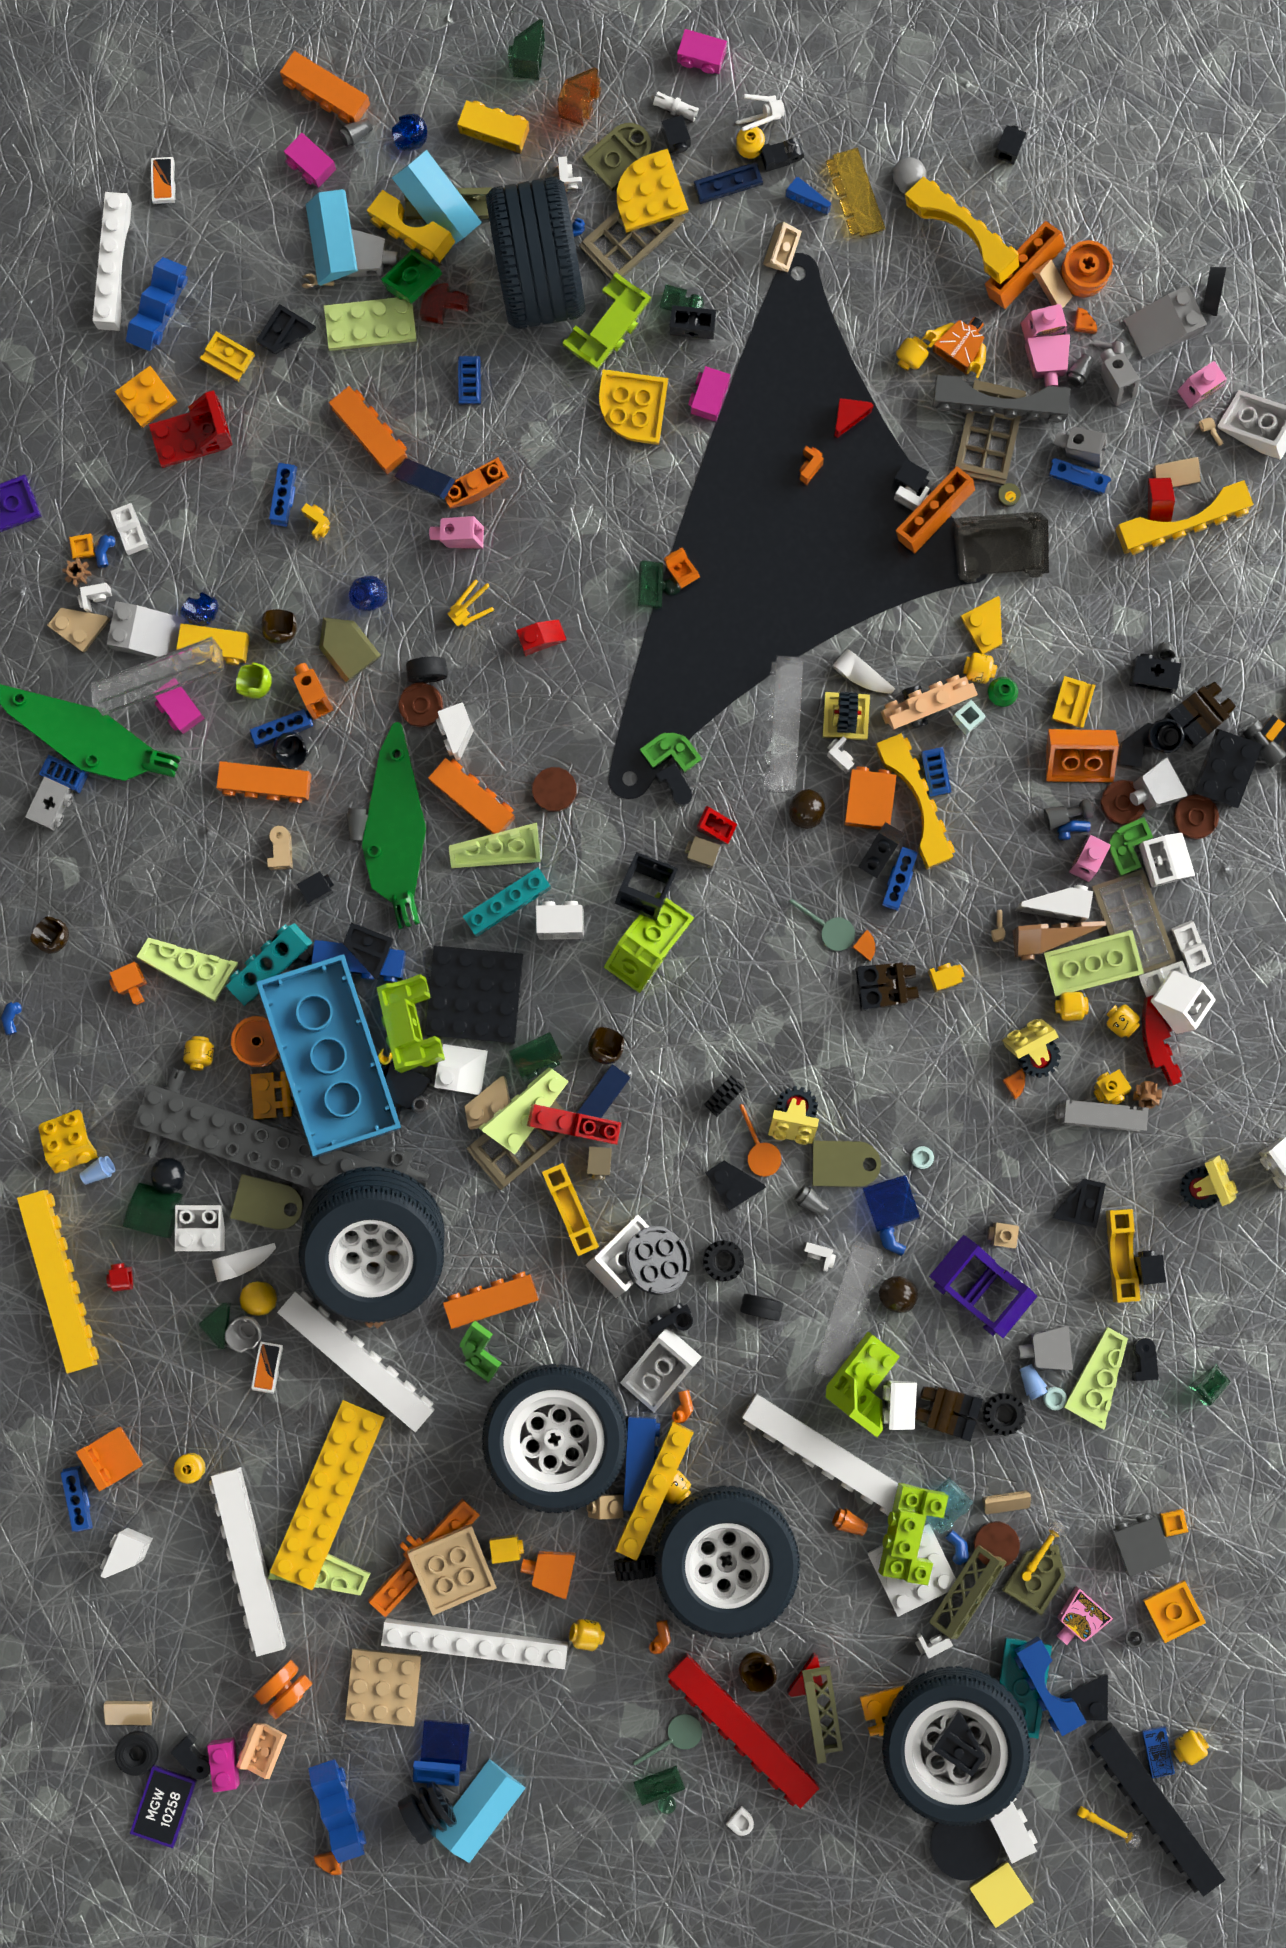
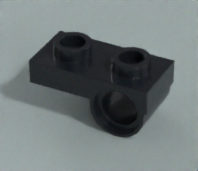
[647,1303,693,1335]

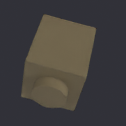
[685,837,720,869]
[587,1146,612,1180]

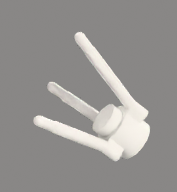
[735,94,785,131]

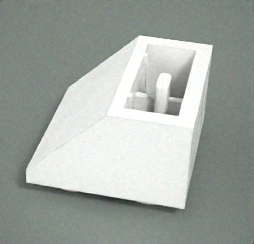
[436,702,474,761]
[1138,833,1195,888]
[1151,970,1216,1034]
[1259,1137,1286,1190]
[175,1205,225,1251]
[883,1380,917,1430]
[100,1528,153,1578]

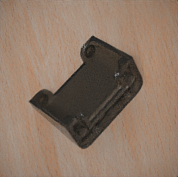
[953,512,1049,583]

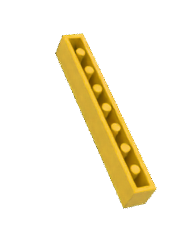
[17,1190,99,1374]

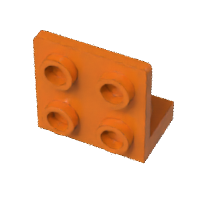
[76,1427,143,1492]

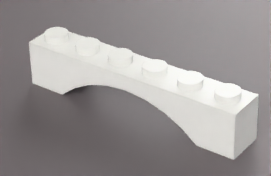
[93,192,132,331]

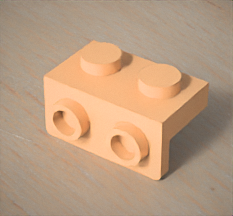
[237,1723,287,1779]

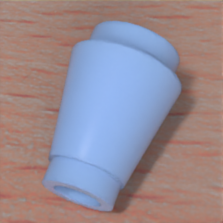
[80,1156,115,1185]
[1020,1364,1048,1400]

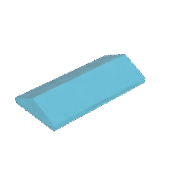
[392,150,482,246]
[306,189,358,286]
[435,1759,526,1863]

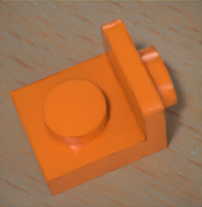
[799,446,824,485]

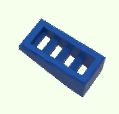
[786,177,831,215]
[458,356,481,404]
[920,747,951,797]
[39,754,89,794]

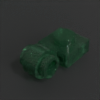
[660,284,704,311]

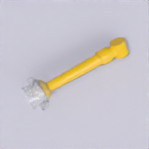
[1021,1520,1067,1581]
[1077,1806,1142,1851]

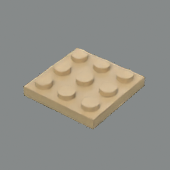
[407,1524,497,1615]
[345,1648,422,1727]

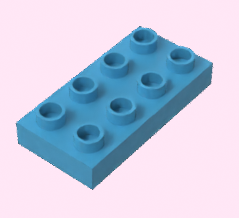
[256,954,401,1158]

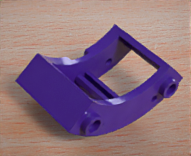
[929,1234,1038,1338]

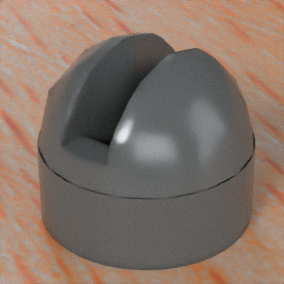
[1157,642,1175,660]
[1125,1629,1144,1648]

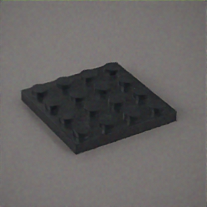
[425,946,524,1044]

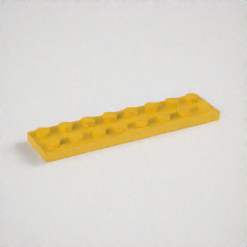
[270,1400,385,1590]

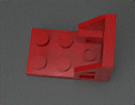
[149,390,233,468]

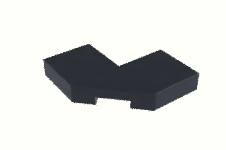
[1118,723,1153,768]

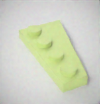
[449,823,541,868]
[137,938,238,1002]
[479,1067,569,1154]
[1064,1327,1128,1430]
[268,1554,371,1596]

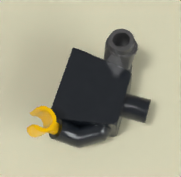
[378,1049,432,1114]

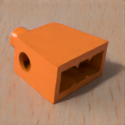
[293,663,334,720]
[520,1551,576,1599]

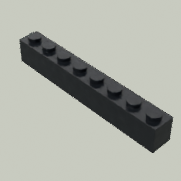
[1088,1722,1225,1897]

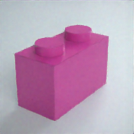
[677,29,727,74]
[284,133,336,188]
[688,366,731,422]
[154,679,205,734]
[207,1737,240,1793]

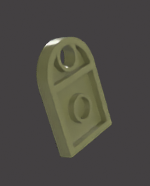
[582,123,651,191]
[812,1141,881,1187]
[230,1174,303,1230]

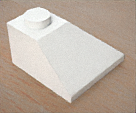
[434,1044,488,1095]

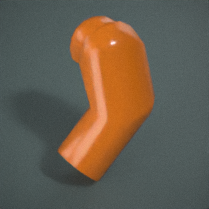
[672,1390,693,1423]
[649,1620,671,1654]

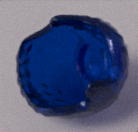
[392,114,428,151]
[349,576,388,611]
[180,592,219,627]

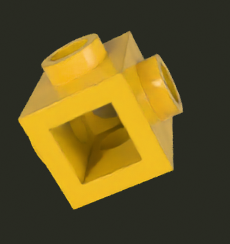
[1093,1069,1131,1105]

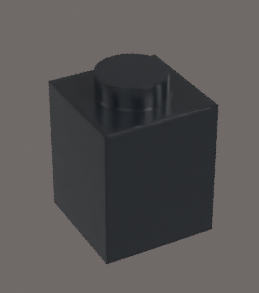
[661,115,691,154]
[994,125,1027,165]
[893,459,930,495]
[297,871,334,906]

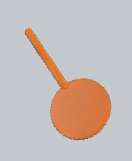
[739,1104,782,1176]

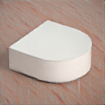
[726,1806,754,1836]

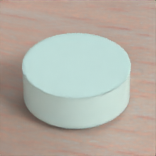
[911,1146,934,1169]
[1043,1387,1067,1410]

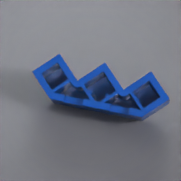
[126,257,188,351]
[308,1759,367,1863]

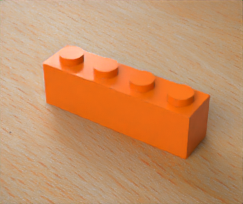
[280,50,370,124]
[985,221,1066,309]
[329,386,407,475]
[896,466,975,554]
[428,758,515,834]
[216,761,312,804]
[443,1271,539,1329]

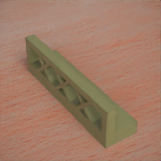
[404,187,492,220]
[929,1545,1007,1639]
[802,1666,843,1764]

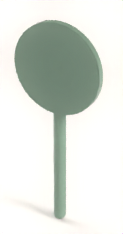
[789,899,855,951]
[633,1714,702,1766]

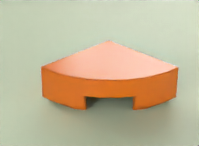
[1074,307,1097,334]
[852,930,875,961]
[1002,1068,1025,1100]
[314,1851,342,1875]

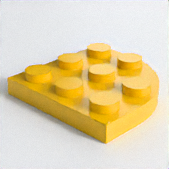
[617,148,689,233]
[599,369,668,445]

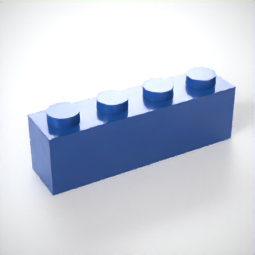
[312,940,406,982]
[623,1416,660,1511]

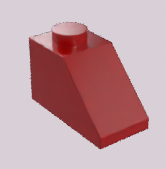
[516,619,567,656]

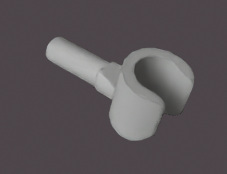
[1093,340,1124,356]

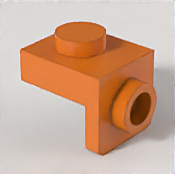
[664,548,700,589]

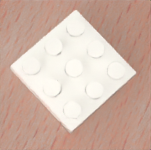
[867,1523,960,1617]

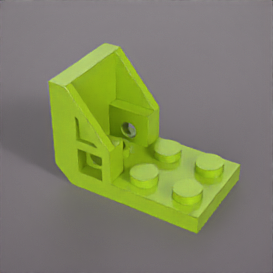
[604,892,694,993]
[825,1332,900,1438]

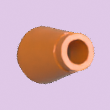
[832,1508,868,1536]

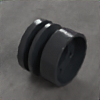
[398,1781,457,1845]

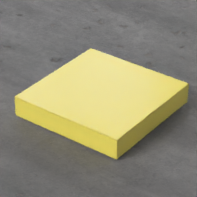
[969,1861,1034,1928]

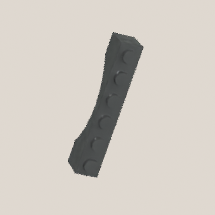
[933,374,1071,423]

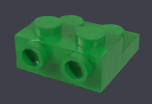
[381,250,442,304]

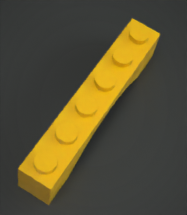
[905,176,1019,284]
[1115,480,1254,555]
[875,733,955,870]
[615,1421,694,1561]

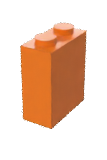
[844,766,897,830]

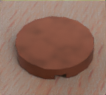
[398,682,444,728]
[532,767,577,812]
[1100,780,1145,825]
[1173,794,1219,840]
[973,1521,1020,1568]

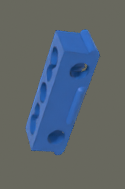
[1048,458,1111,495]
[269,463,297,527]
[250,709,314,748]
[882,847,918,911]
[61,1465,93,1532]

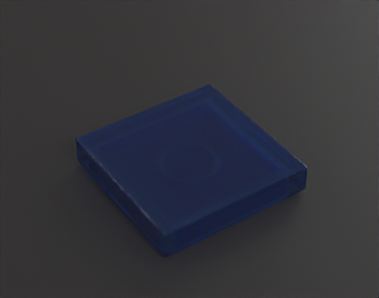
[863,1175,920,1232]
[420,1719,470,1772]

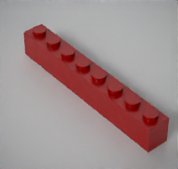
[668,1653,820,1809]

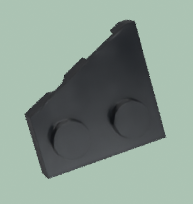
[256,304,316,355]
[343,923,394,980]
[705,1160,766,1211]
[1053,1179,1106,1228]
[1060,1674,1108,1721]
[932,1710,985,1776]

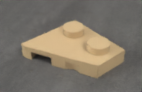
[47,608,110,653]
[464,1076,511,1130]

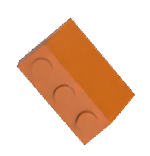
[1046,729,1119,782]

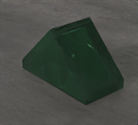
[199,1302,231,1349]
[1189,1364,1231,1406]

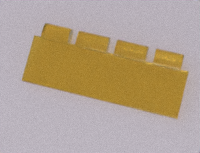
[826,148,886,237]

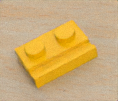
[200,331,255,382]
[1051,676,1096,729]

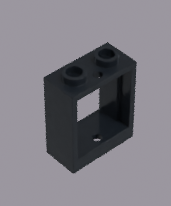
[614,852,678,920]

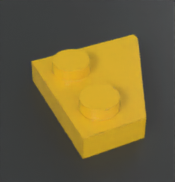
[960,596,1002,654]

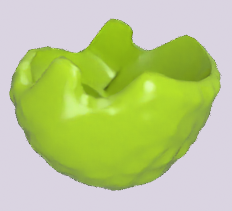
[236,663,272,699]

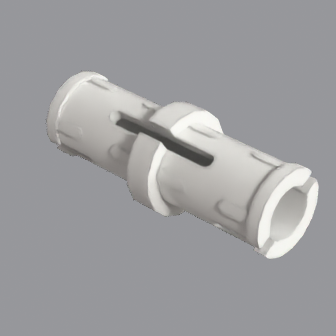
[653,91,699,122]

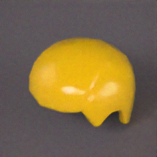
[239,1281,277,1316]

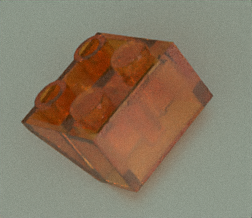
[557,67,602,126]

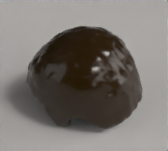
[261,609,297,644]
[789,789,825,829]
[30,916,69,954]
[587,1027,624,1064]
[879,1276,918,1313]
[739,1651,777,1693]

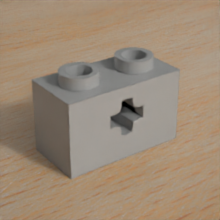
[25,777,73,831]

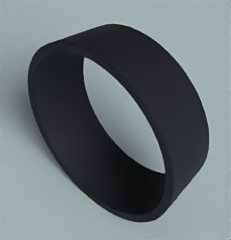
[1202,267,1226,317]

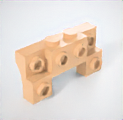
[881,675,978,730]

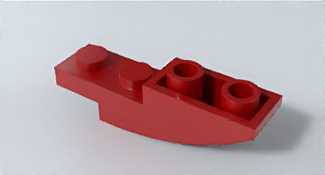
[1141,995,1182,1086]
[527,1104,622,1145]

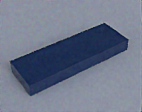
[694,162,763,204]
[394,458,455,500]
[577,1064,631,1118]

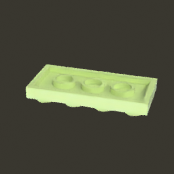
[324,297,417,351]
[1044,930,1144,997]

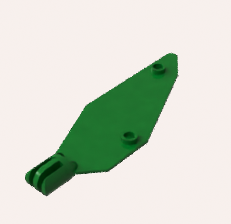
[0,684,181,781]
[362,722,426,929]

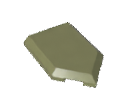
[319,617,381,683]
[1002,1544,1066,1616]

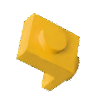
[301,503,330,541]

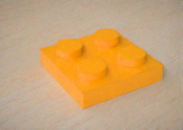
[115,366,177,428]
[1143,1580,1206,1643]

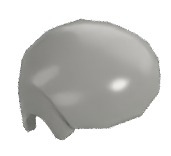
[892,157,927,193]
[225,1316,262,1353]

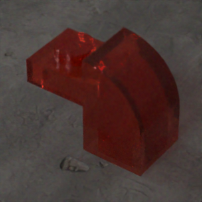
[420,283,470,325]

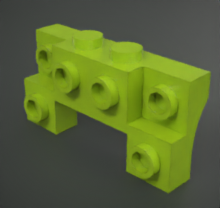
[562,272,651,371]
[377,974,445,1073]
[878,1483,949,1586]

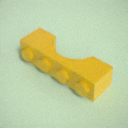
[367,190,455,263]
[542,1163,599,1256]
[1106,1209,1141,1303]

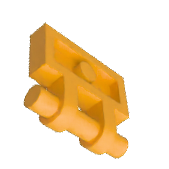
[250,1071,294,1120]
[860,1685,904,1736]

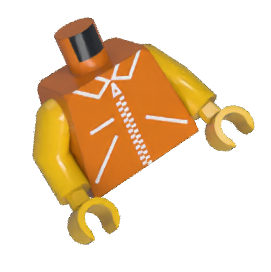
[921,317,986,378]

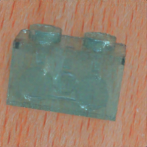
[926,1477,973,1534]

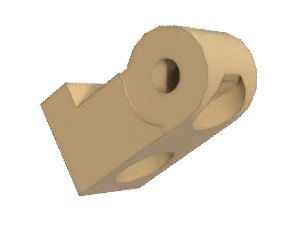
[267,826,293,870]

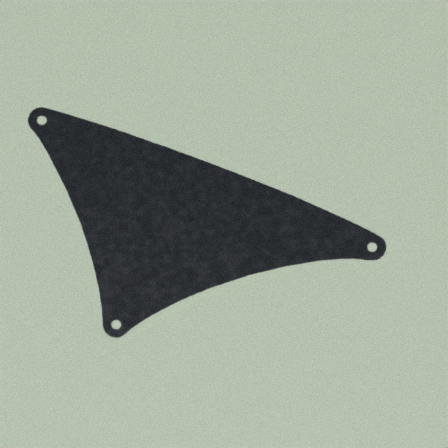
[609,253,991,799]

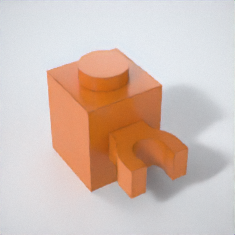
[109,962,147,1005]

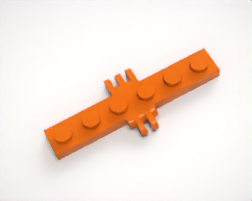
[368,1498,480,1617]

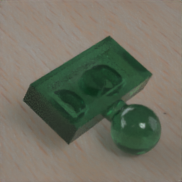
[638,561,681,608]
[634,1765,685,1814]

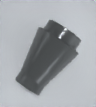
[339,118,373,147]
[1066,353,1094,388]
[346,808,368,840]
[794,1186,829,1217]

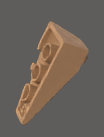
[1013,921,1106,961]

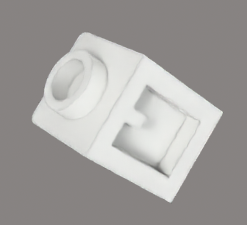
[558,156,582,193]
[894,486,930,511]
[78,583,112,613]
[827,736,854,774]
[803,1242,836,1272]
[915,1633,953,1658]

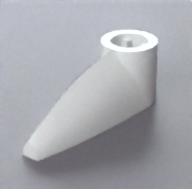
[832,649,895,694]
[212,1243,276,1282]

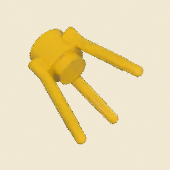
[447,580,494,627]

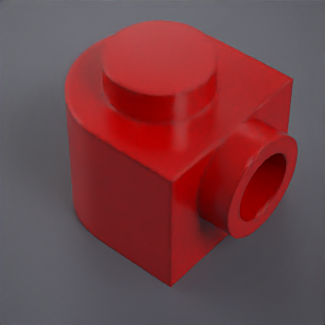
[106,1263,133,1292]

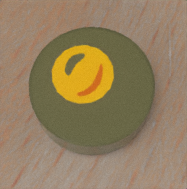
[997,483,1021,507]

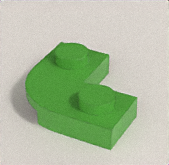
[640,733,702,773]
[1109,817,1153,876]
[459,1321,502,1382]

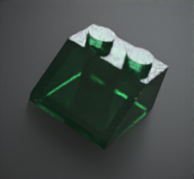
[508,19,545,80]
[509,1032,563,1080]
[122,1183,183,1238]

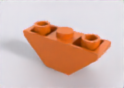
[445,457,509,509]

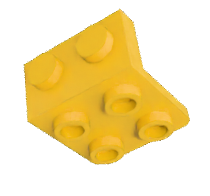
[38,1110,98,1174]

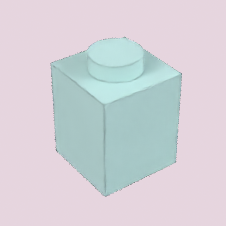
[952,700,986,735]

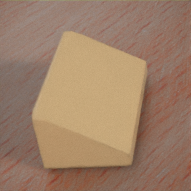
[763,222,802,272]
[1033,259,1073,308]
[1152,457,1201,488]
[982,1490,1031,1514]
[104,1701,152,1725]

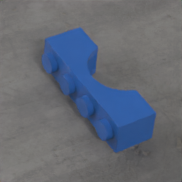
[1014,1636,1087,1736]

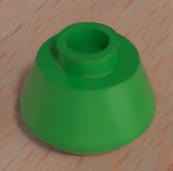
[988,677,1018,707]

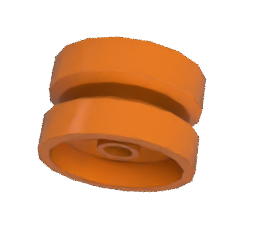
[1060,240,1113,298]
[231,1016,280,1067]
[253,1660,313,1720]

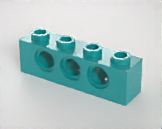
[463,867,552,938]
[226,923,313,1006]

